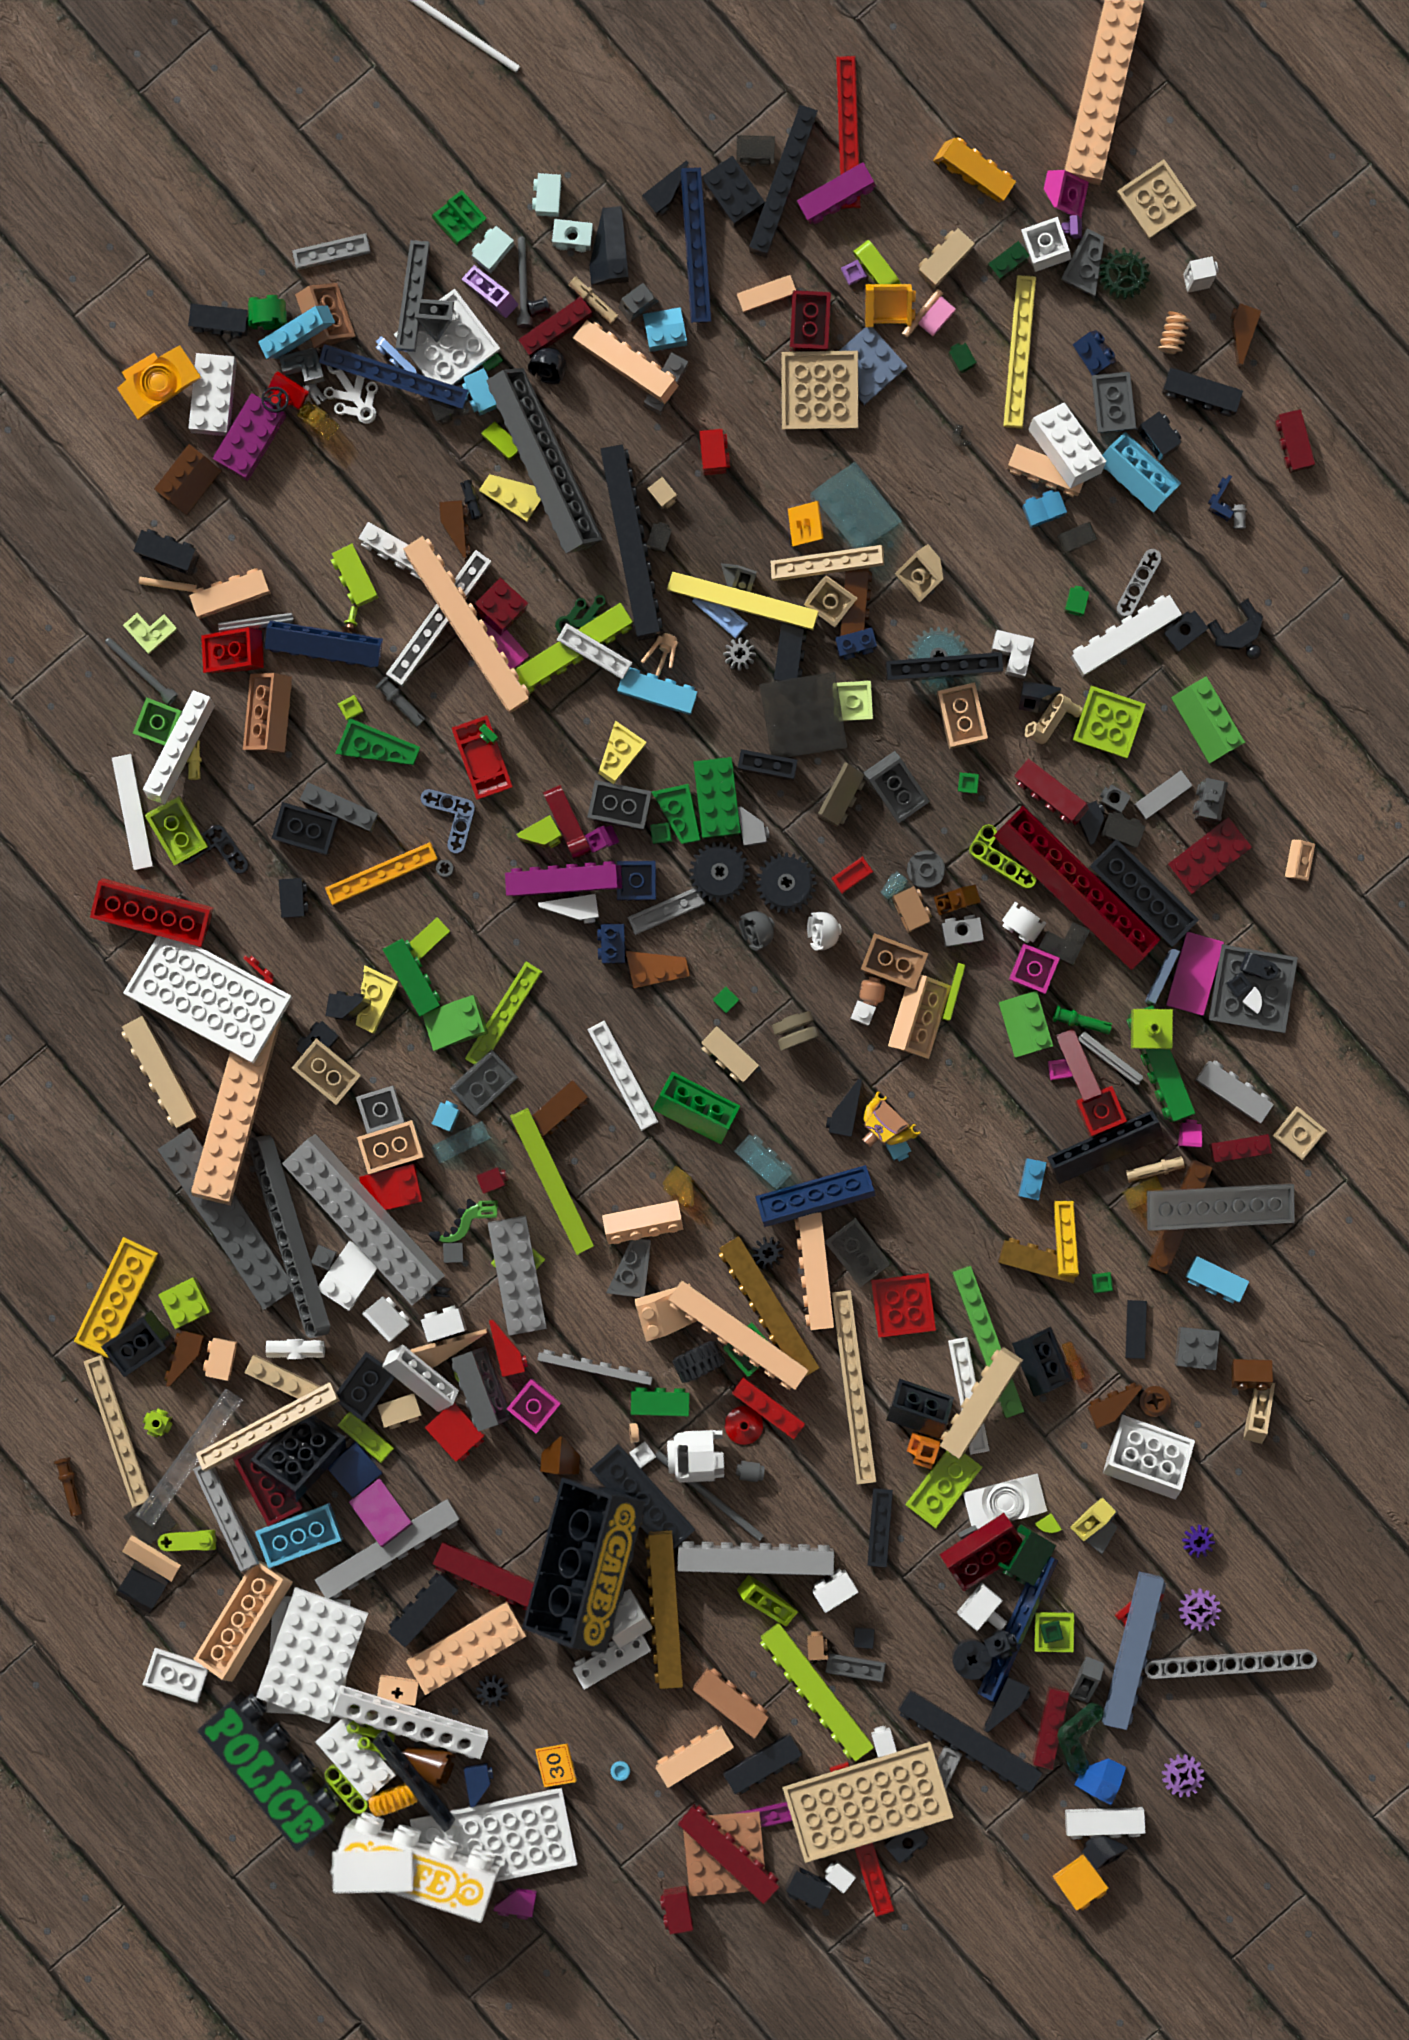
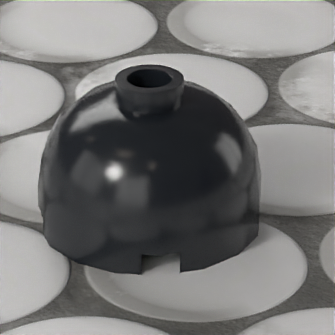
[528,348,567,384]

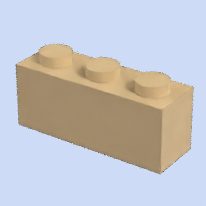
[918,228,975,289]
[701,1026,759,1082]

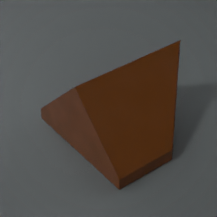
[540,1436,580,1474]

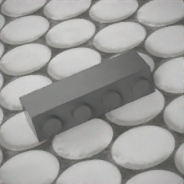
[300,782,379,833]

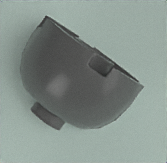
[739,911,775,951]

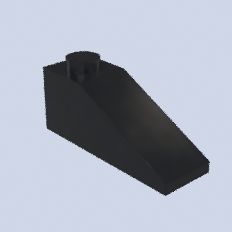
[642,160,689,217]
[826,1079,862,1137]
[983,1676,1031,1732]

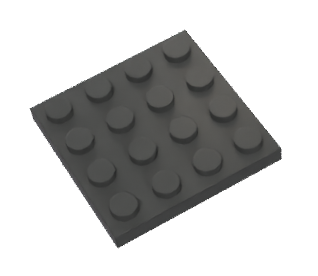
[1209,944,1298,1033]

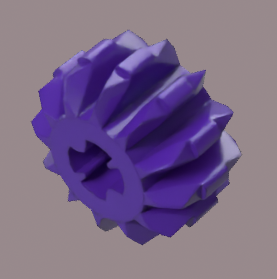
[1182,1525,1215,1558]

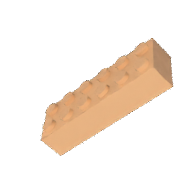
[194,1561,293,1682]
[406,1601,527,1695]

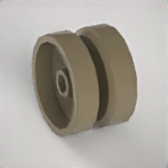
[771,1011,820,1051]

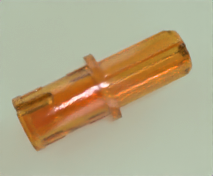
[1062,1341,1086,1380]

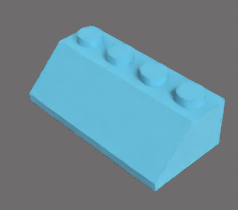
[1102,432,1181,513]

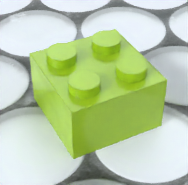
[158,1277,212,1329]

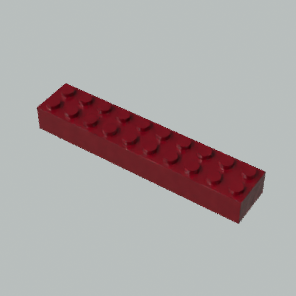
[994,806,1161,970]

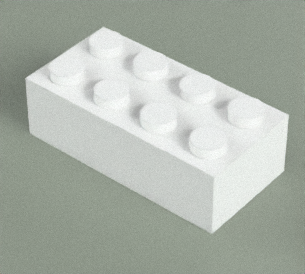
[189,353,237,436]
[1028,403,1107,488]
[316,1718,397,1801]

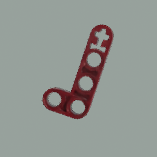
[543,785,591,860]

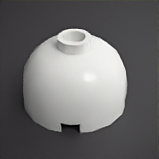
[807,912,842,951]

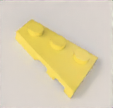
[598,721,646,784]
[356,965,399,1034]

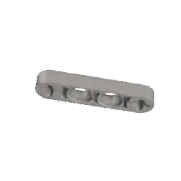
[1116,549,1161,617]

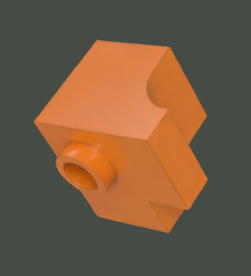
[906,1432,940,1469]

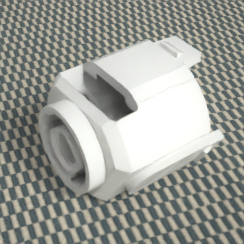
[667,1430,724,1482]

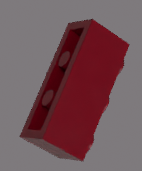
[1274,409,1315,473]
[1209,1134,1272,1163]
[476,1167,509,1194]

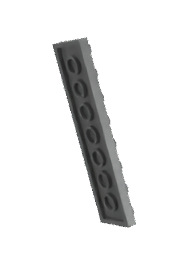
[1147,1184,1294,1231]

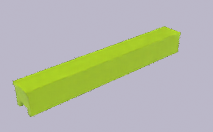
[510,1108,594,1255]

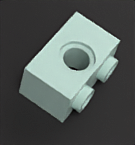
[552,219,593,252]

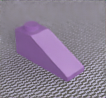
[462,265,519,318]

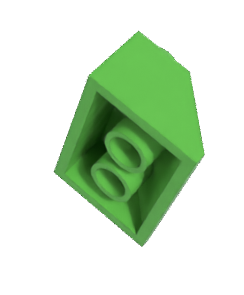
[999,991,1053,1057]

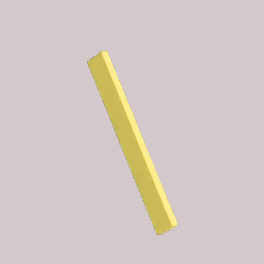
[1003,275,1036,429]
[667,572,819,630]

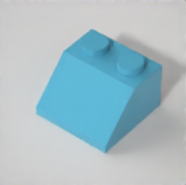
[643,308,687,352]

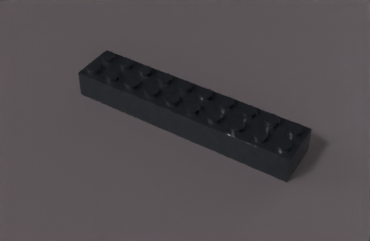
[600,444,663,641]

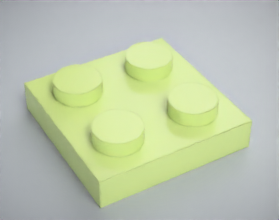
[832,681,873,722]

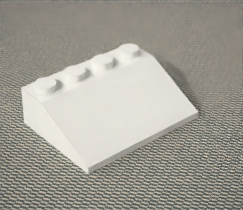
[1103,1415,1195,1499]

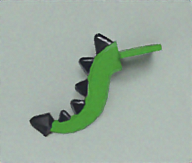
[429,1199,498,1243]

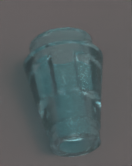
[881,871,908,900]

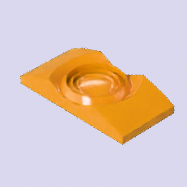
[117,345,202,420]

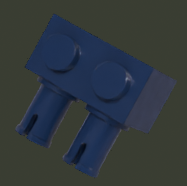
[597,924,625,964]

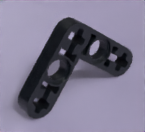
[181,825,249,874]

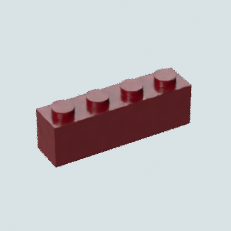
[518,296,593,359]
[1014,758,1089,826]
[1032,1686,1069,1769]

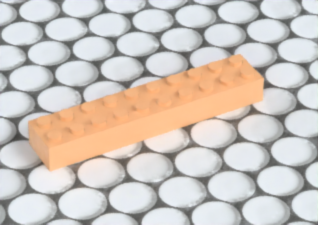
[1064,0,1144,185]
[403,536,530,714]
[191,1020,281,1205]

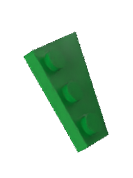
[652,784,701,844]

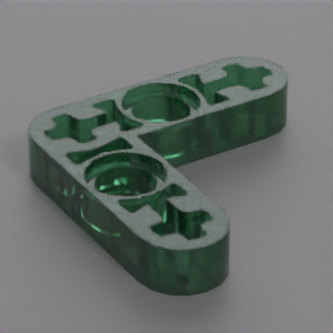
[1057,1703,1104,1775]

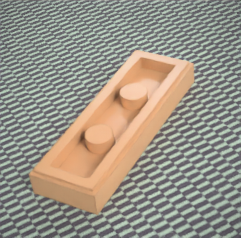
[737,275,796,313]
[122,1535,181,1582]

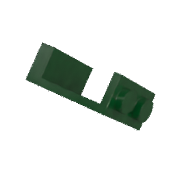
[998,1524,1057,1586]

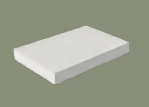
[143,1648,209,1703]

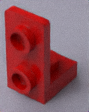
[243,955,276,985]

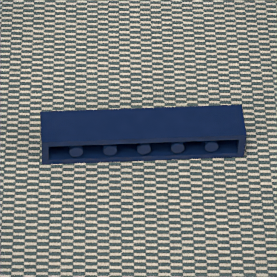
[265,621,383,668]

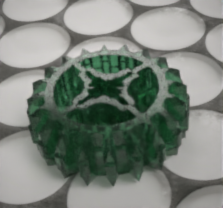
[1098,248,1150,300]

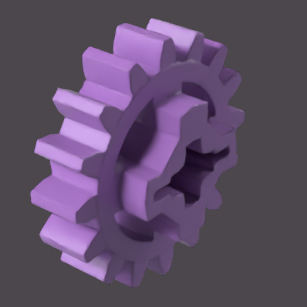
[1178,1588,1221,1631]
[1162,1754,1204,1797]

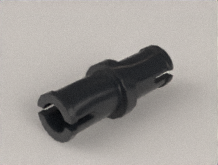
[460,480,483,520]

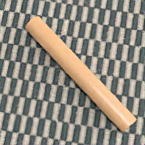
[902,289,943,338]
[139,577,197,592]

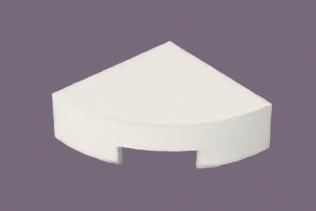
[1242,987,1262,1014]

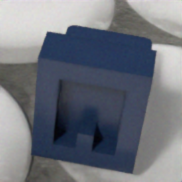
[1208,475,1234,521]

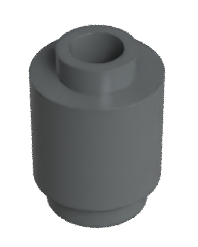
[736,1461,765,1482]

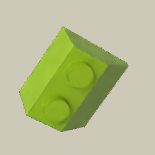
[517,815,563,848]

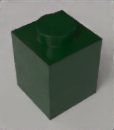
[948,343,977,375]

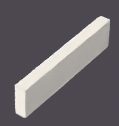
[557,623,632,679]

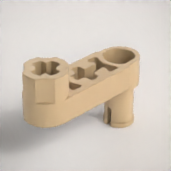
[1025,694,1083,744]

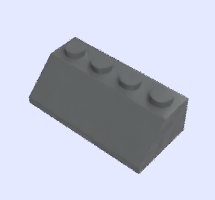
[452,1346,512,1432]

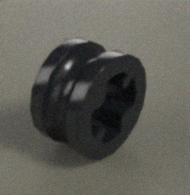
[433,1286,451,1298]

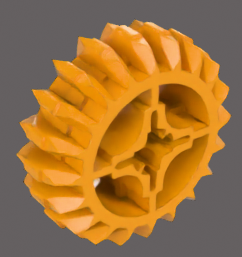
[368,1783,419,1816]

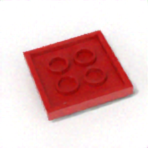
[871,1273,936,1338]

